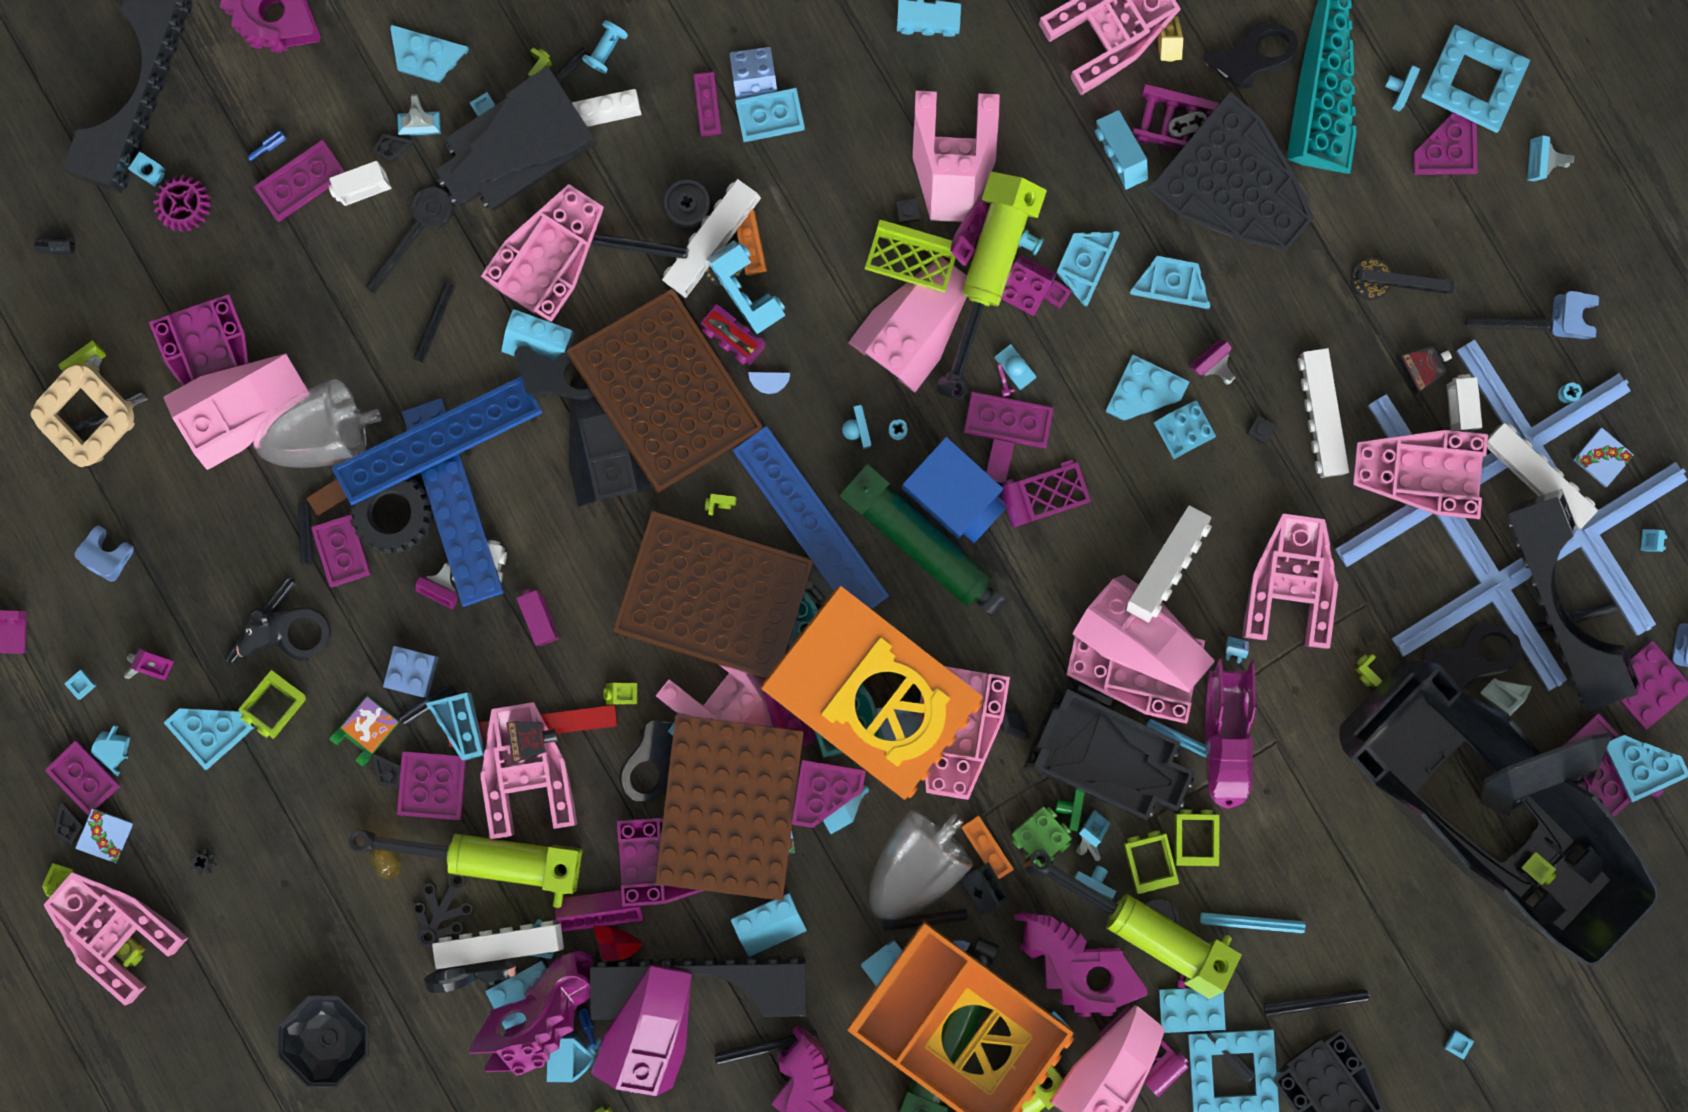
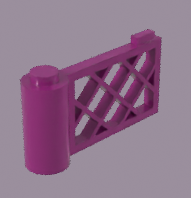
[1001,460,1091,528]
[1098,1005,1189,1097]

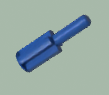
[248,129,286,161]
[578,1009,597,1048]

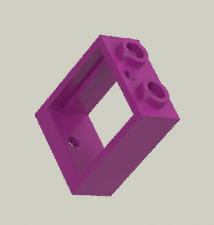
[517,588,560,646]

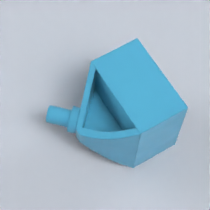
[823,785,869,834]
[547,1033,602,1082]

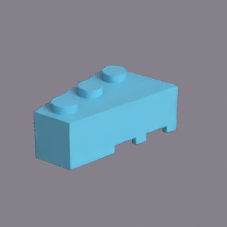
[897,0,961,37]
[1095,110,1148,190]
[426,693,485,760]

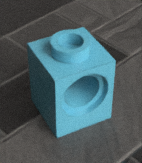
[128,152,166,187]

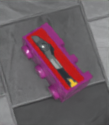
[701,304,766,366]

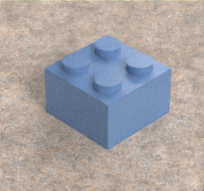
[383,646,439,698]

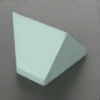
[1480,678,1532,716]

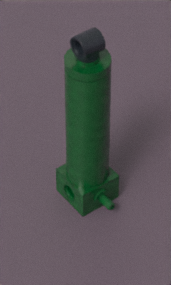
[839,464,1006,617]
[897,937,999,1112]

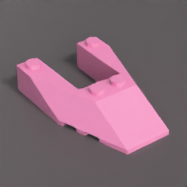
[1039,0,1180,95]
[913,91,1000,222]
[1242,514,1338,649]
[656,665,773,727]
[481,702,577,839]
[44,872,188,1005]

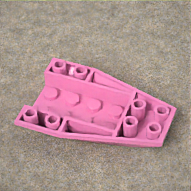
[481,184,604,322]
[163,354,308,470]
[1353,430,1488,519]
[1073,575,1214,692]
[1067,636,1205,724]
[919,666,1010,800]
[1049,1005,1165,1112]

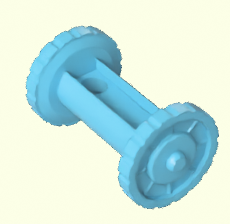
[582,21,628,73]

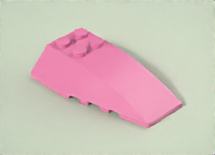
[848,257,967,393]

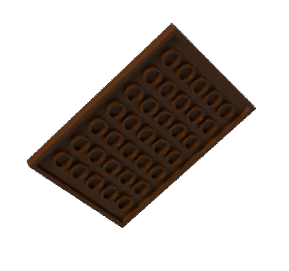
[566,289,763,493]
[613,511,814,679]
[656,714,804,901]

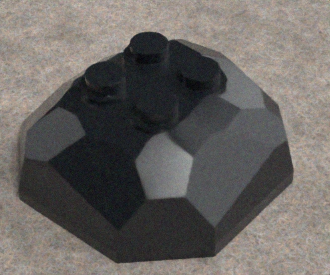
[277,995,369,1088]

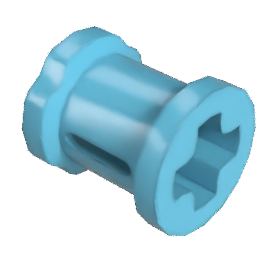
[1018,230,1044,256]
[1558,382,1582,404]
[889,419,908,440]

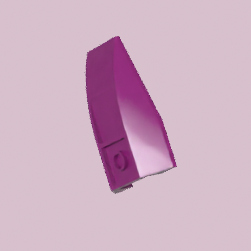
[149,294,249,386]
[617,818,704,907]
[591,964,691,1096]

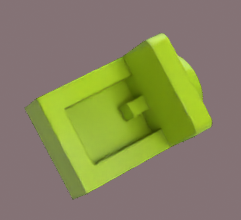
[528,48,552,78]
[1355,654,1382,687]

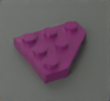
[1413,113,1478,175]
[792,760,866,828]

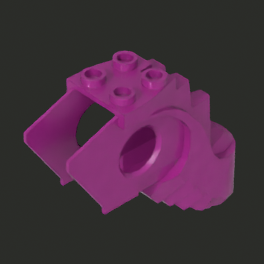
[220,0,321,53]
[1205,659,1256,809]
[1014,912,1147,1017]
[469,951,593,1076]
[772,1026,847,1112]

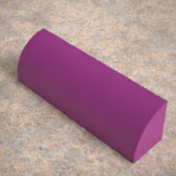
[555,890,643,932]

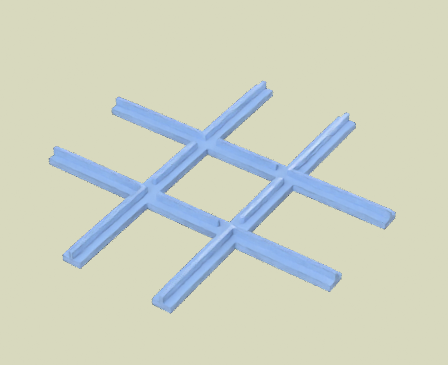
[1335,340,1687,691]

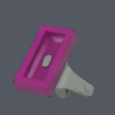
[1188,339,1235,385]
[416,562,457,610]
[124,649,174,680]

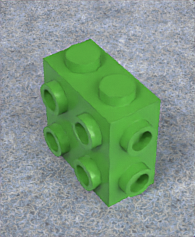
[1011,806,1072,867]

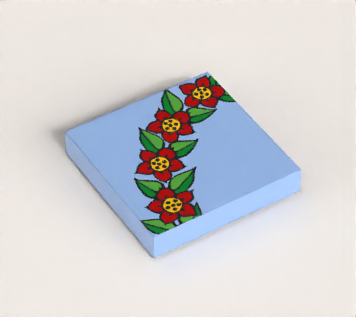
[1573,428,1634,487]
[75,808,133,863]

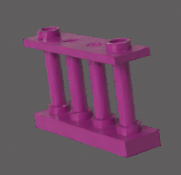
[1132,84,1219,149]

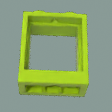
[238,670,306,739]
[1174,809,1219,866]
[1123,830,1179,894]

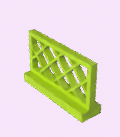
[865,220,956,293]

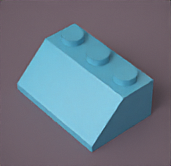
[501,309,575,360]
[731,892,807,957]

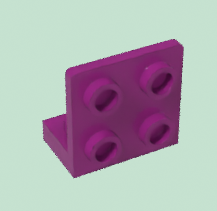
[1001,254,1057,316]
[0,610,27,654]

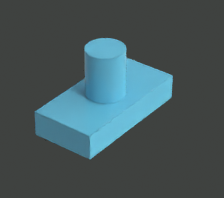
[1385,66,1420,112]
[1074,866,1116,900]

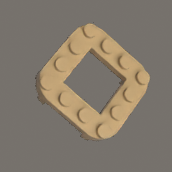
[31,364,135,467]

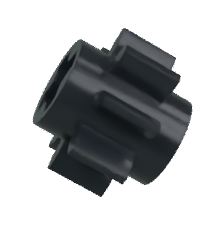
[189,849,217,875]

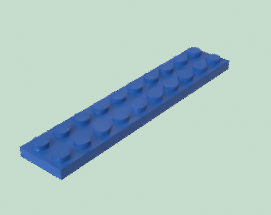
[331,376,542,506]
[402,398,504,607]
[733,426,889,609]

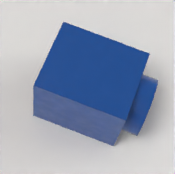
[902,437,1008,543]

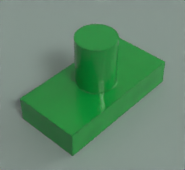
[1055,789,1084,831]

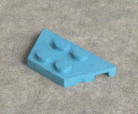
[390,25,469,83]
[1056,231,1120,307]
[1130,256,1210,309]

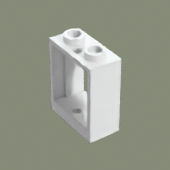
[329,161,392,206]
[1446,374,1482,433]

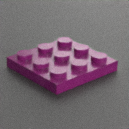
[1620,641,1688,730]
[397,751,466,820]

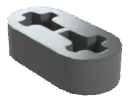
[1168,111,1207,138]

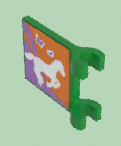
[329,696,400,767]

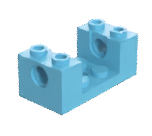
[706,241,785,334]

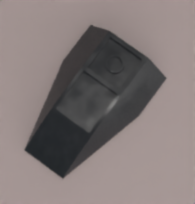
[569,378,654,507]
[1272,1030,1385,1112]

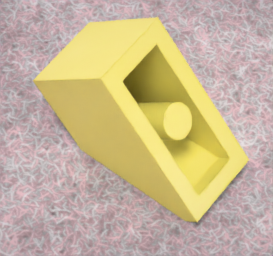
[1158,16,1183,62]

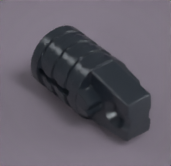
[34,235,75,255]
[1074,681,1113,707]

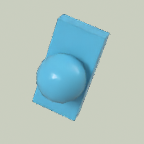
[994,345,1037,390]
[842,405,871,450]

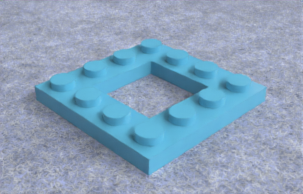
[1421,25,1530,133]
[1188,1029,1279,1112]

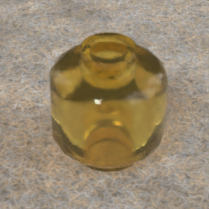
[370,849,402,879]

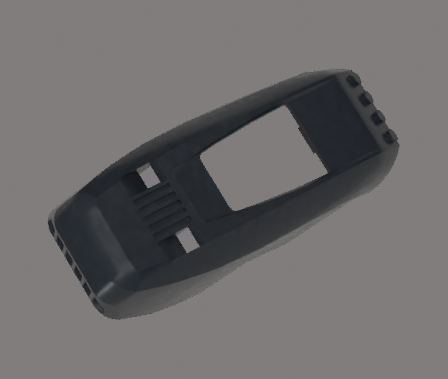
[1339,661,1658,965]

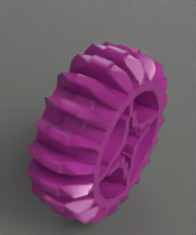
[153,175,211,232]

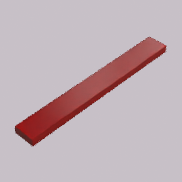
[448,705,618,747]

